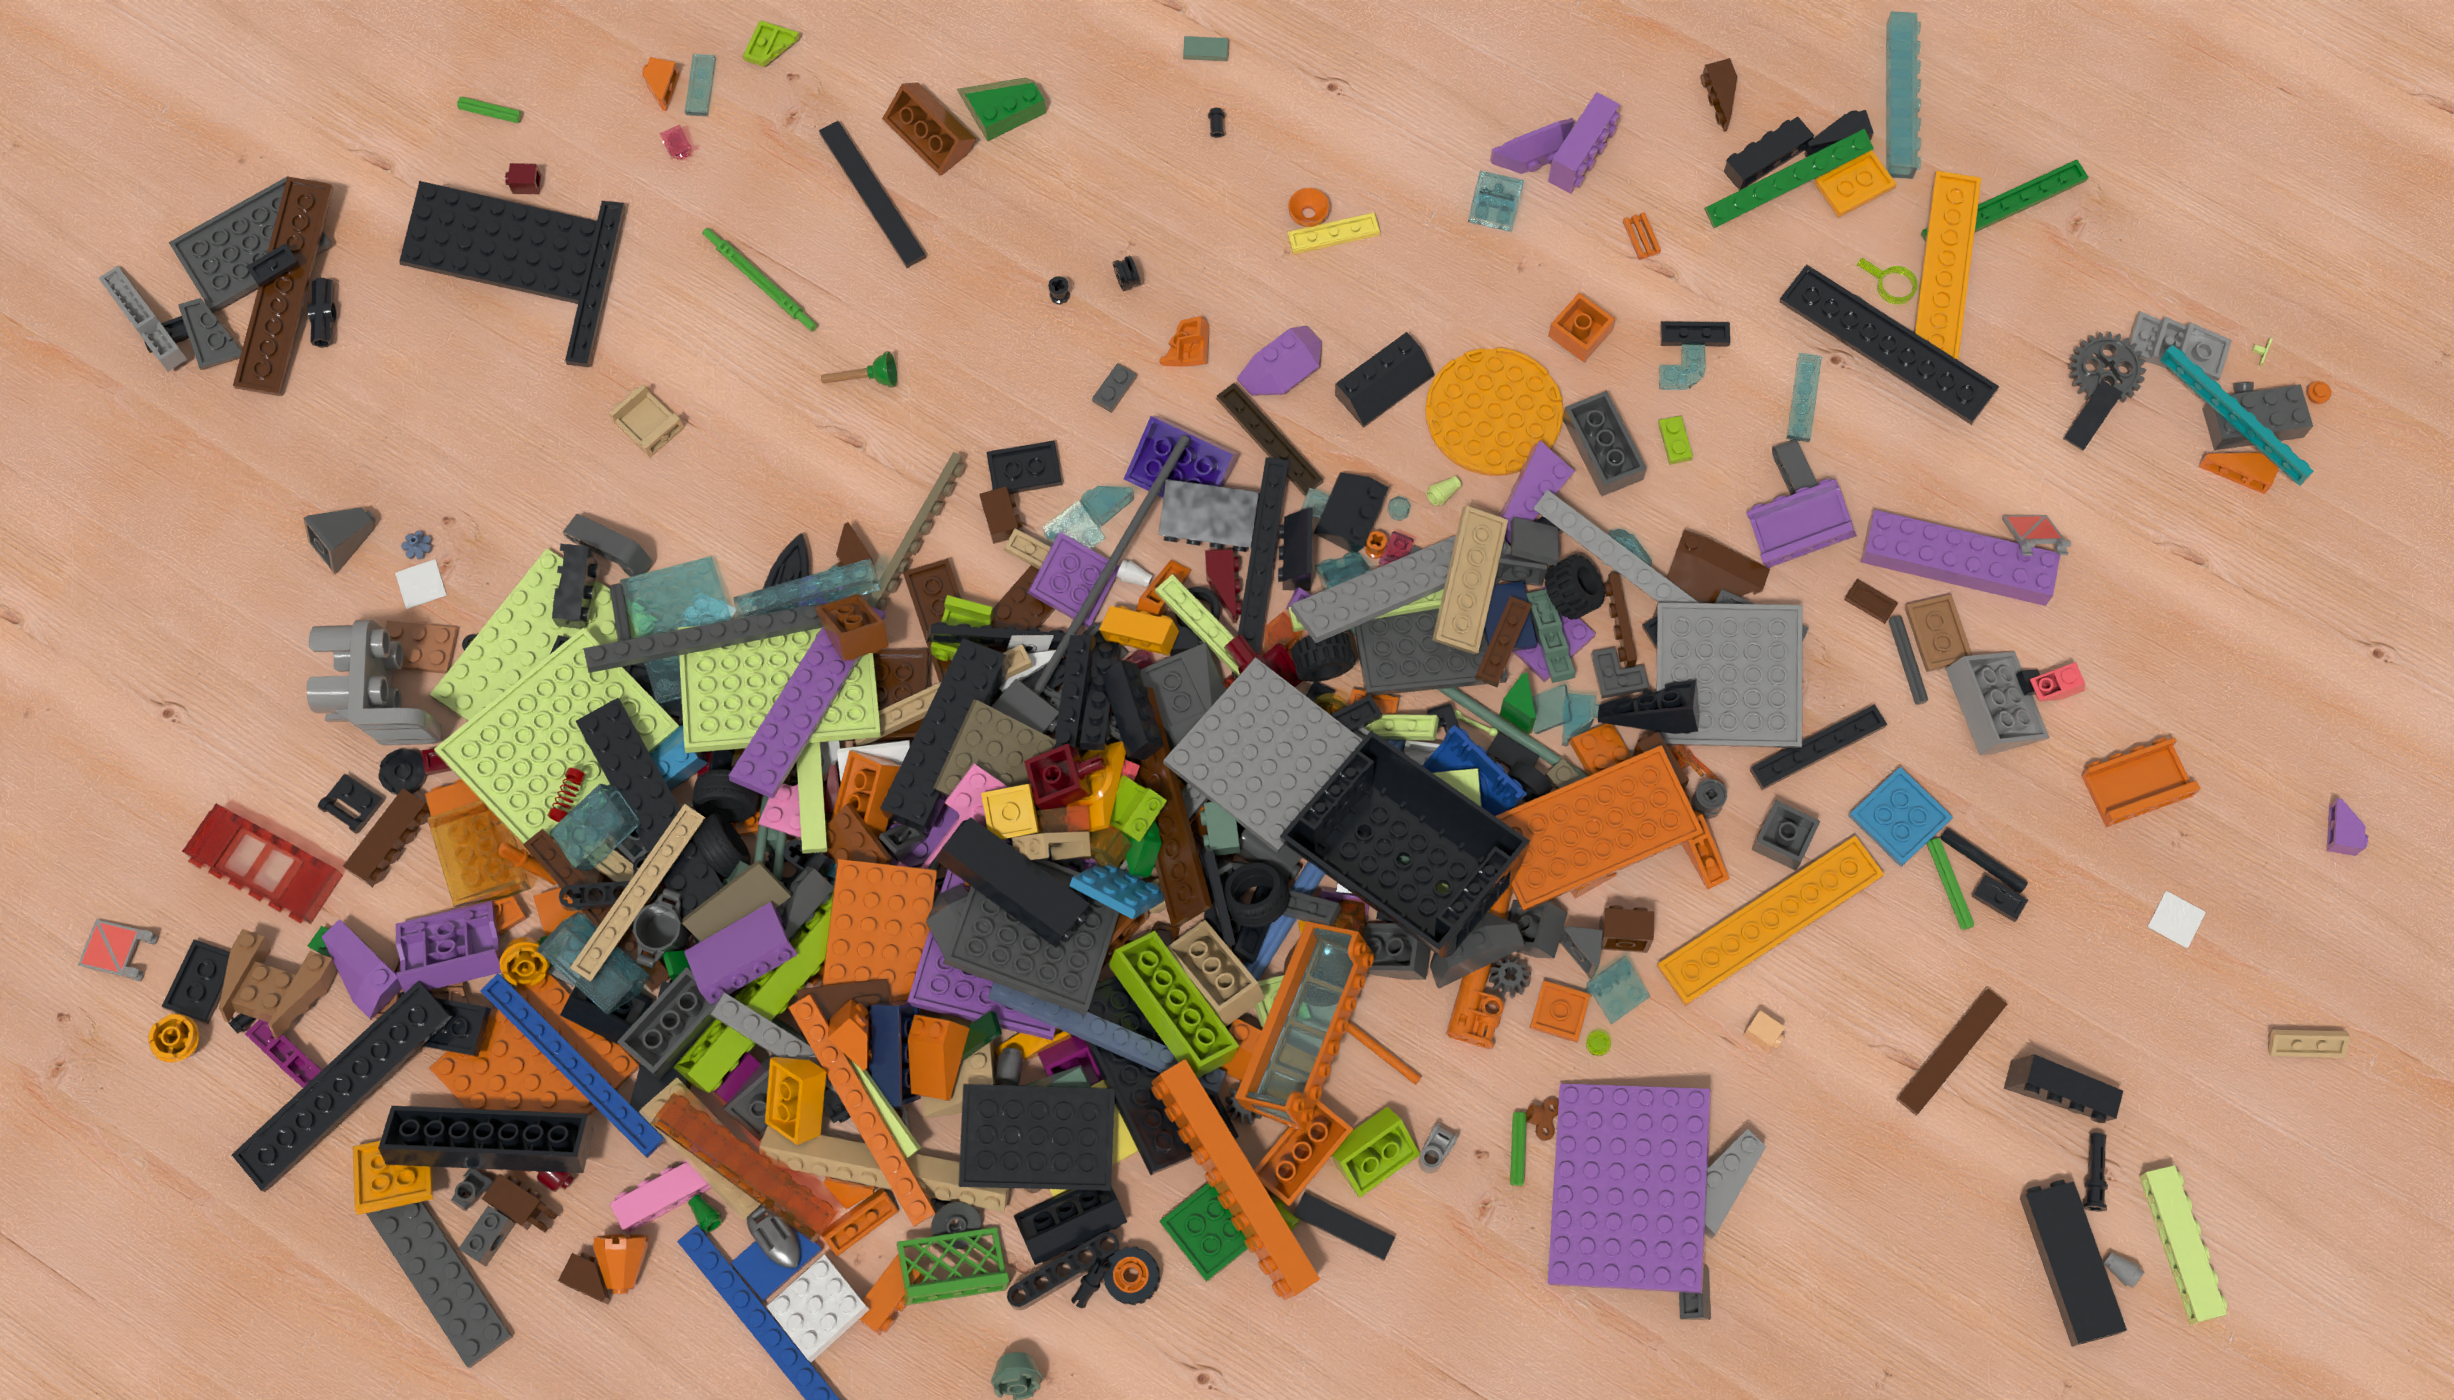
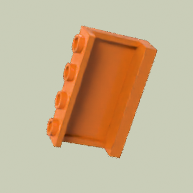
[2081,737,2201,827]

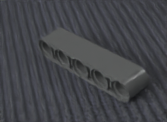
[1772,439,1818,495]

